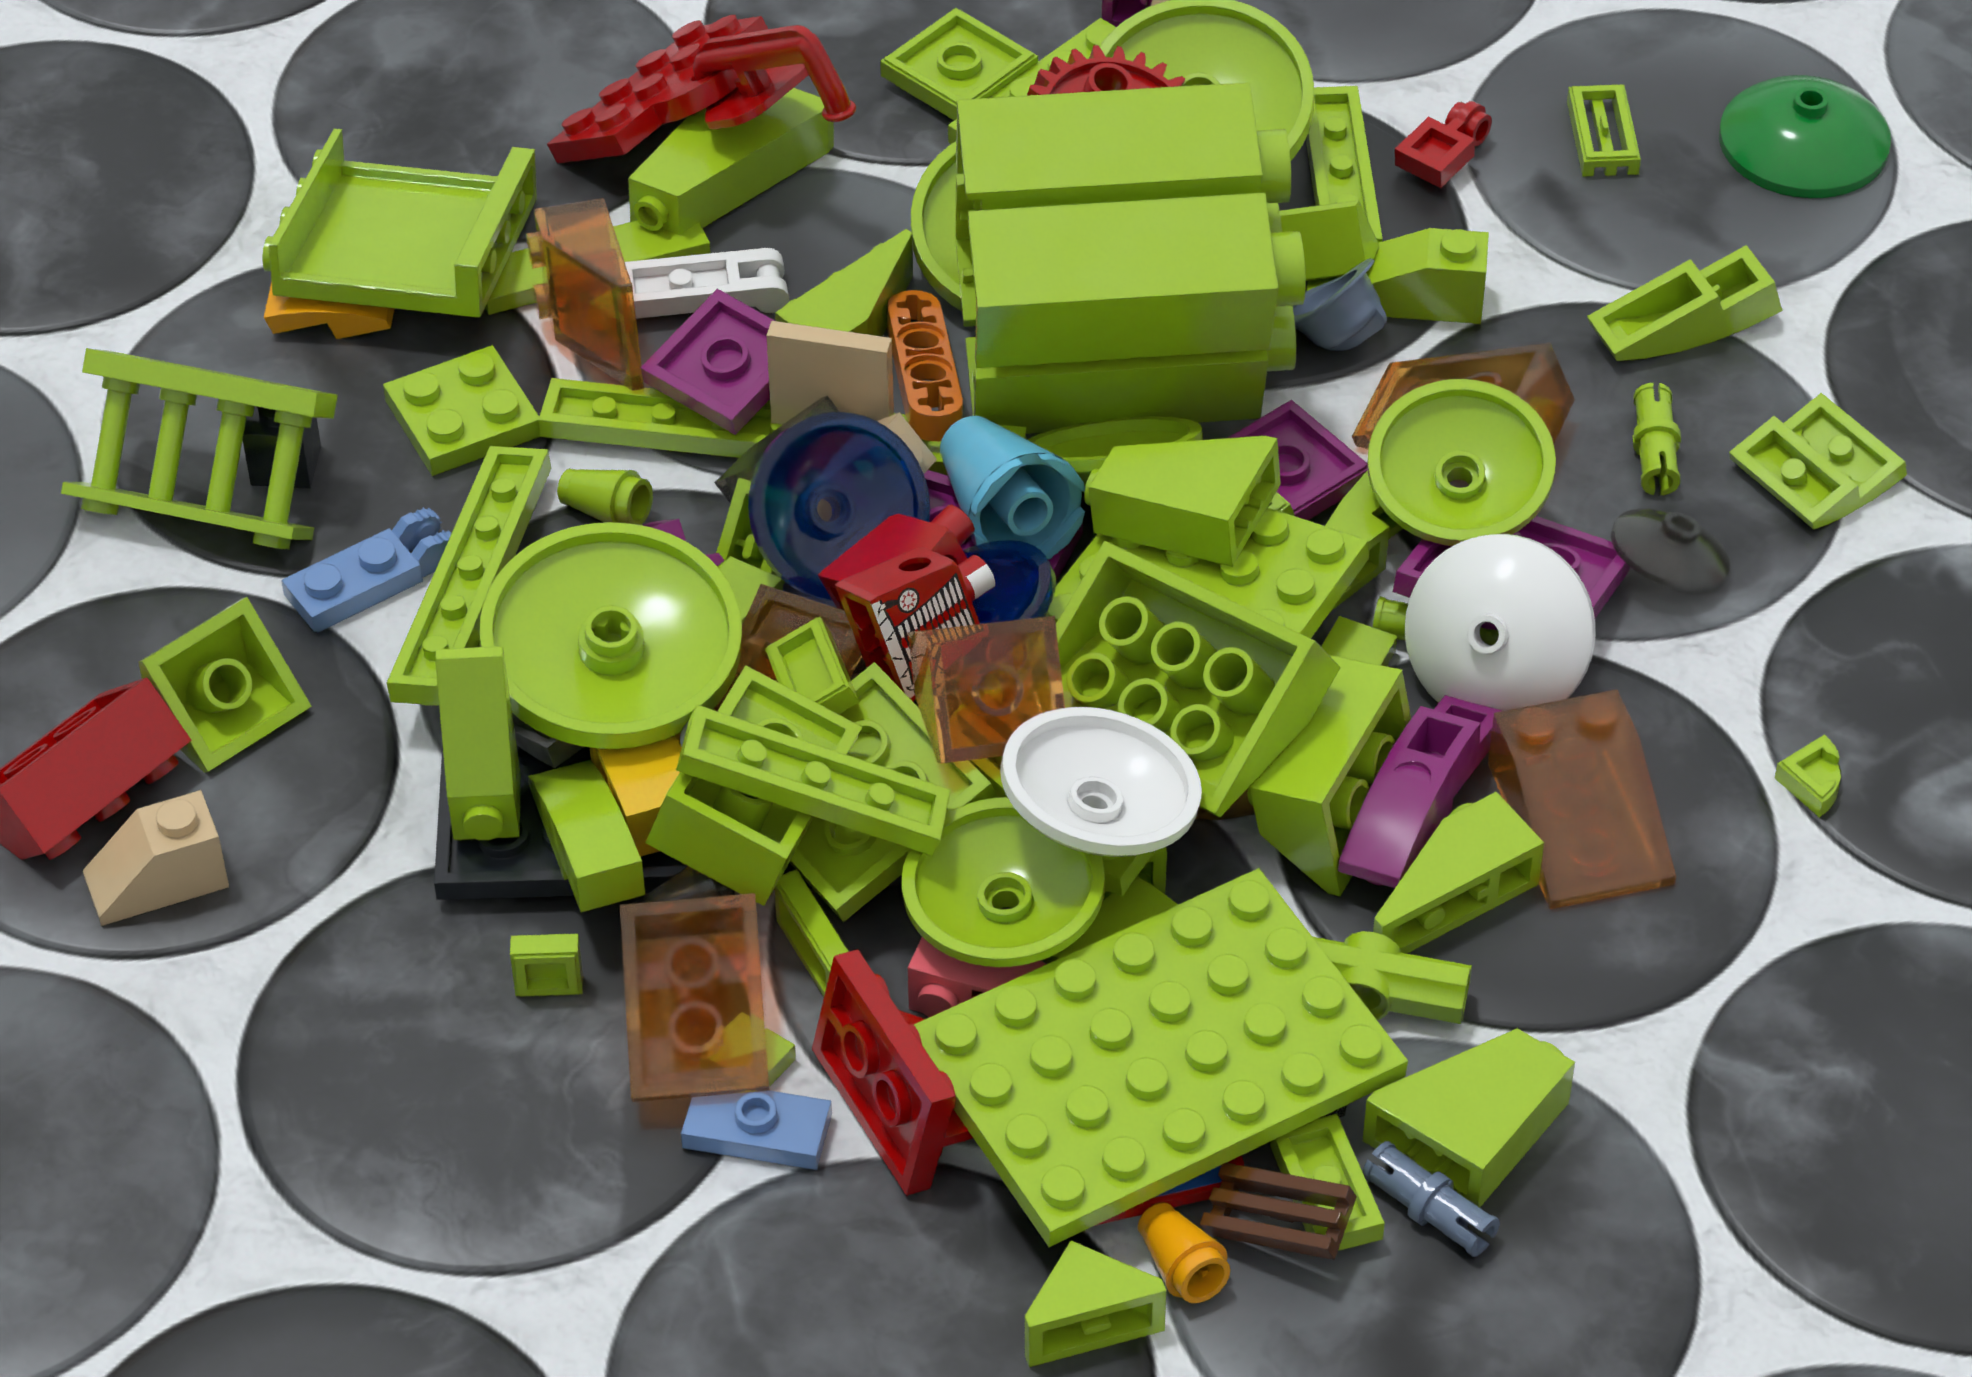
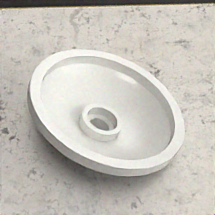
[1405,534,1596,726]
[1000,707,1202,857]

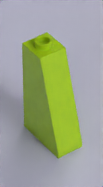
[628,88,834,235]

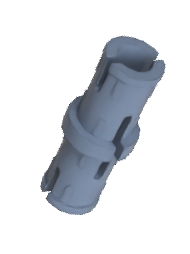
[1362,1141,1500,1257]

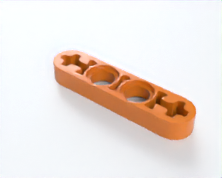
[887,290,963,442]

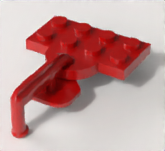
[547,15,856,163]

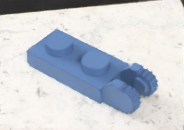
[281,507,452,633]

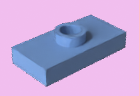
[681,1079,832,1170]

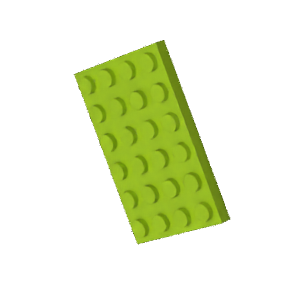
[914,868,1408,1247]

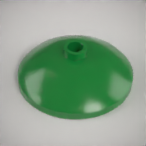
[1719,75,1891,198]

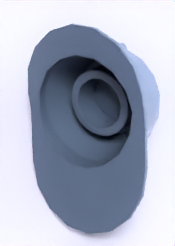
[1293,258,1387,350]

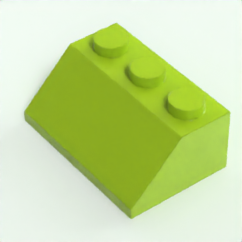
[1247,655,1411,896]

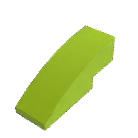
[1587,245,1783,361]
[528,760,645,912]

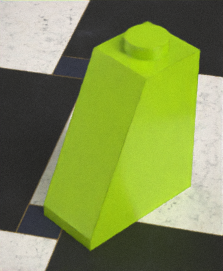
[1084,436,1281,566]
[1362,1028,1575,1208]

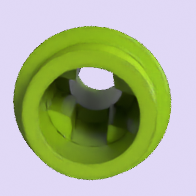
[557,468,653,525]

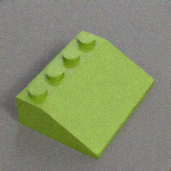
[1007,541,1341,818]

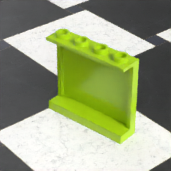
[262,129,537,318]

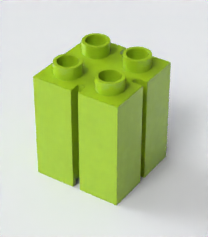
[955,82,1306,434]

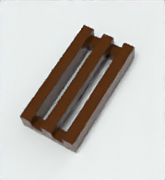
[1200,1163,1357,1260]

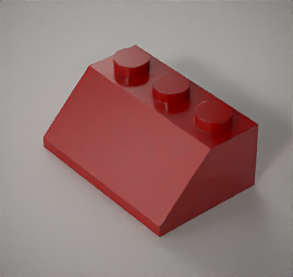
[0,677,192,860]

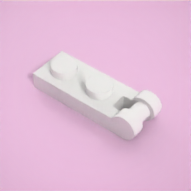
[619,248,789,320]

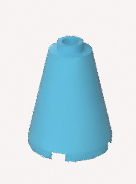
[940,416,1085,568]

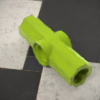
[1313,931,1472,1024]

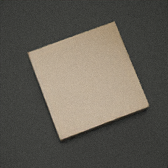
[766,321,894,435]

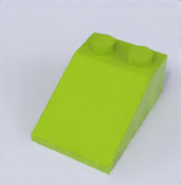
[645,665,862,906]

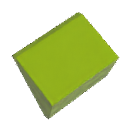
[138,597,312,773]

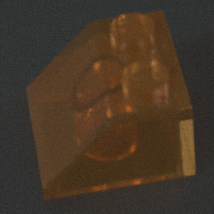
[908,616,1065,764]

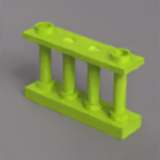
[61,348,338,549]

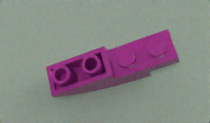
[1338,695,1504,888]

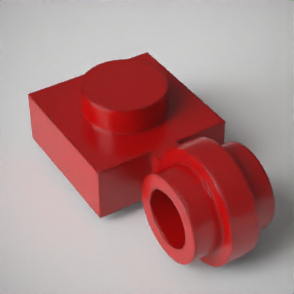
[1395,101,1492,188]

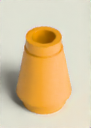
[1137,1203,1230,1303]

